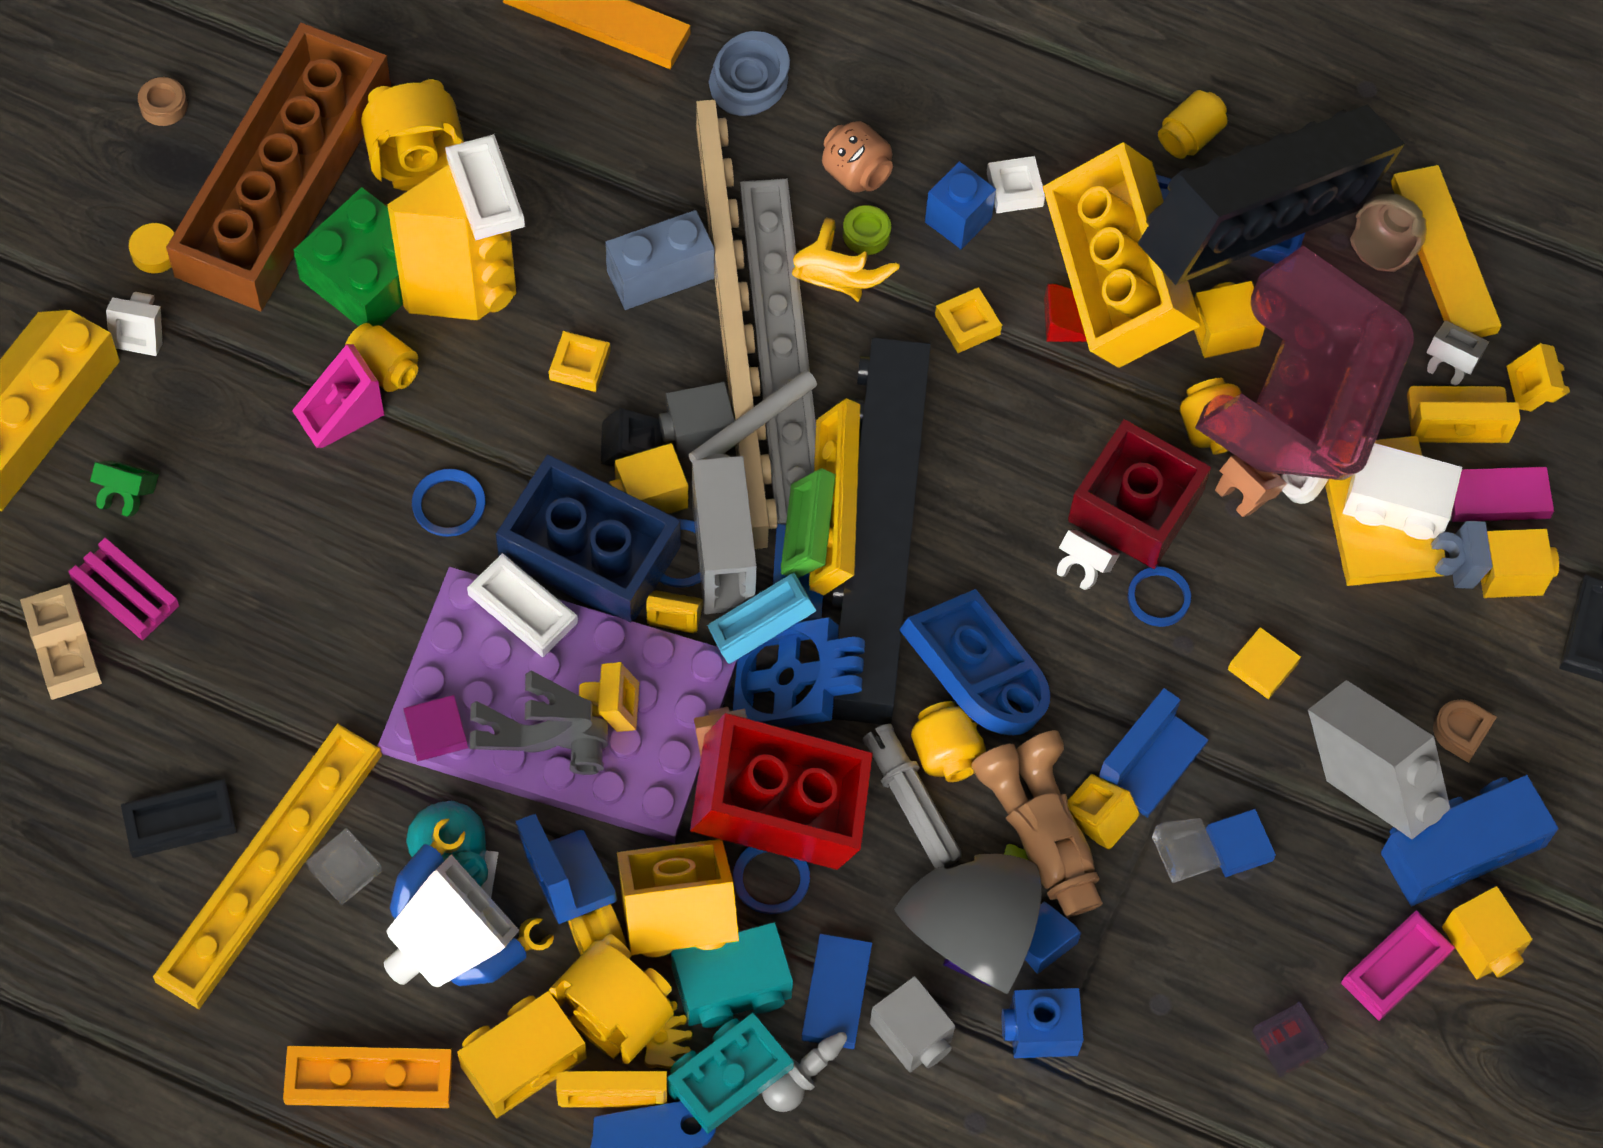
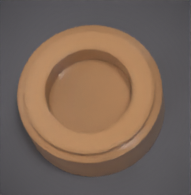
[138,77,188,126]

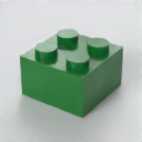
[293,187,403,326]

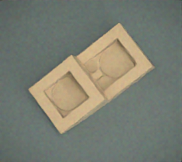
[20,584,102,700]

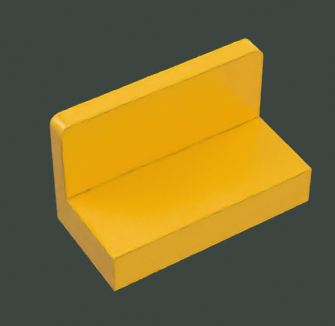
[1407,386,1520,443]

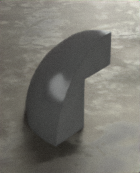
[894,854,1041,994]

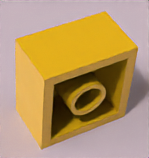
[617,839,739,957]

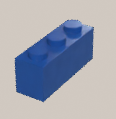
[1381,775,1559,907]

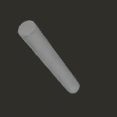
[689,370,817,462]

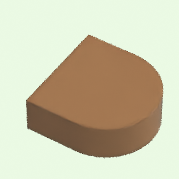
[1433,700,1497,763]

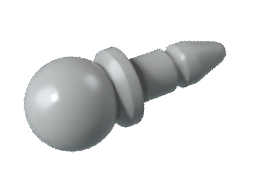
[762,1032,847,1112]

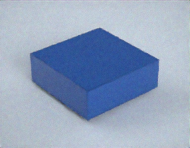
[1205,809,1276,877]

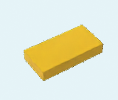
[556,1071,667,1107]

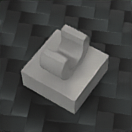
[1426,320,1489,386]

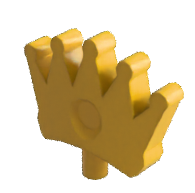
[645,1001,693,1070]

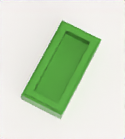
[781,468,836,578]

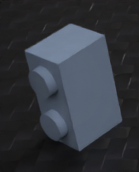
[605,210,715,310]

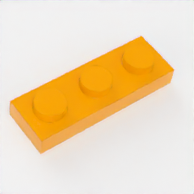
[283,1046,453,1108]

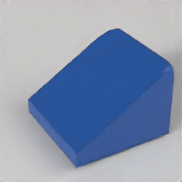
[1025,901,1081,974]

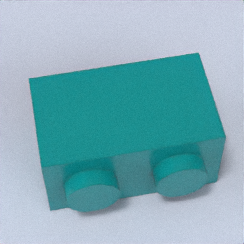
[671,922,793,1028]

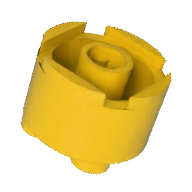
[361,79,464,191]
[549,934,674,1064]

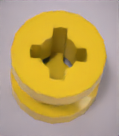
[568,904,626,955]

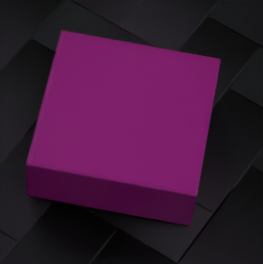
[403,695,468,762]

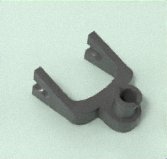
[470,670,608,775]

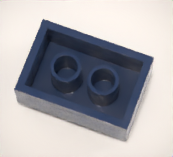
[496,454,681,623]

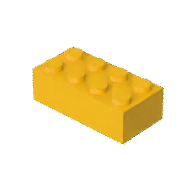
[1043,142,1202,368]

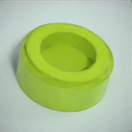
[843,205,891,255]

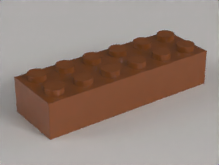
[166,23,391,312]

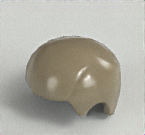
[1350,194,1427,272]

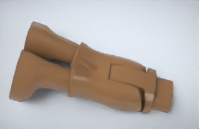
[971,730,1103,918]

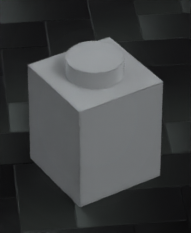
[870,976,955,1073]

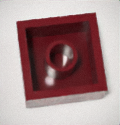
[1068,419,1211,570]

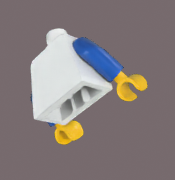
[384,819,554,987]

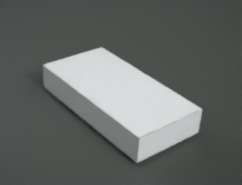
[445,134,525,241]
[467,553,578,657]

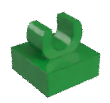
[90,460,159,517]

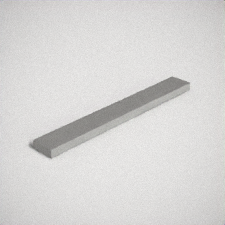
[740,178,816,525]

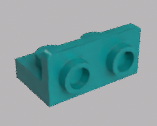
[667,1013,794,1134]

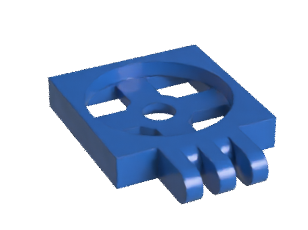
[733,617,865,728]

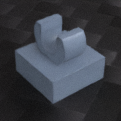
[1431,521,1493,589]

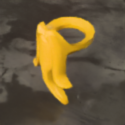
[792,217,900,302]

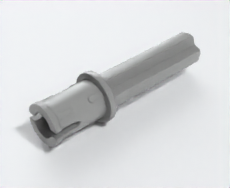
[863,724,962,868]

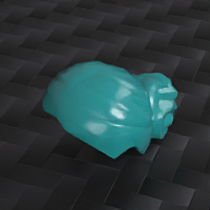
[406,801,488,887]

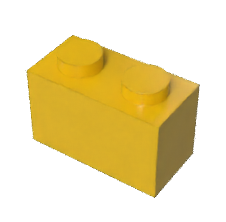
[457,991,587,1119]

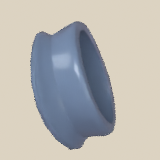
[709,31,790,116]

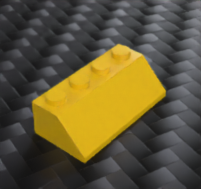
[387,164,516,320]
[0,310,120,512]

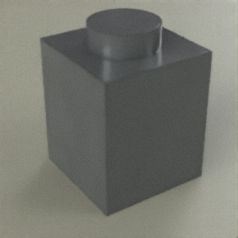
[659,382,735,459]

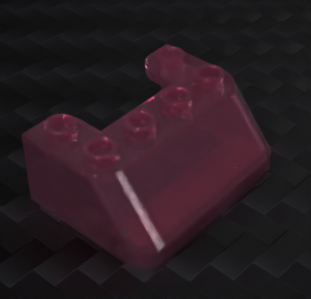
[1195,246,1414,480]

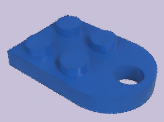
[899,589,1050,735]

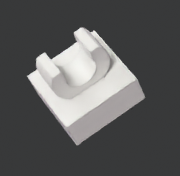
[987,156,1045,213]
[106,292,163,356]
[1057,530,1120,590]

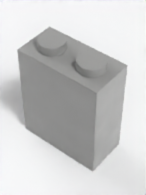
[692,454,757,614]
[1308,680,1450,839]

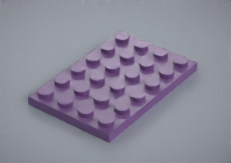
[378,567,737,844]

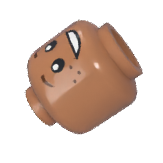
[822,121,893,193]

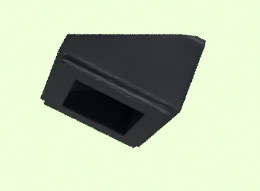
[601,407,662,466]

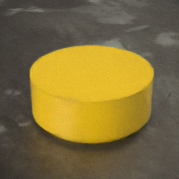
[129,223,174,273]

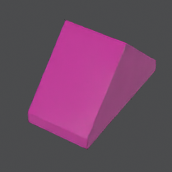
[292,344,384,448]

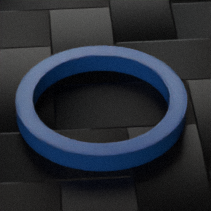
[1127,567,1191,627]

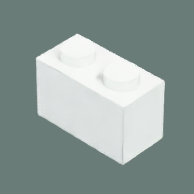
[1342,440,1462,539]

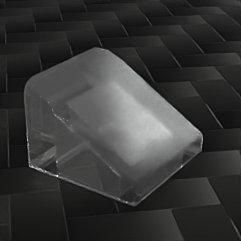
[1152,818,1221,883]

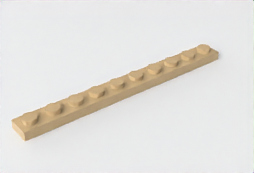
[696,100,777,549]

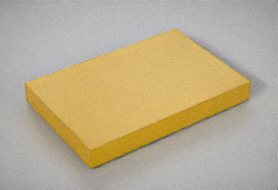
[1320,436,1446,586]

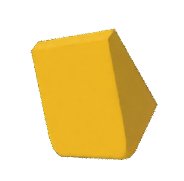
[646,591,703,633]
[1068,774,1139,849]

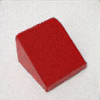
[1044,284,1087,342]

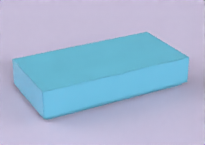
[707,573,816,664]

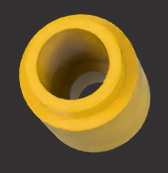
[1158,90,1228,159]
[345,323,418,392]

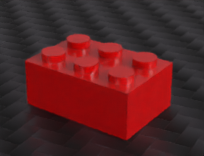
[690,713,873,870]

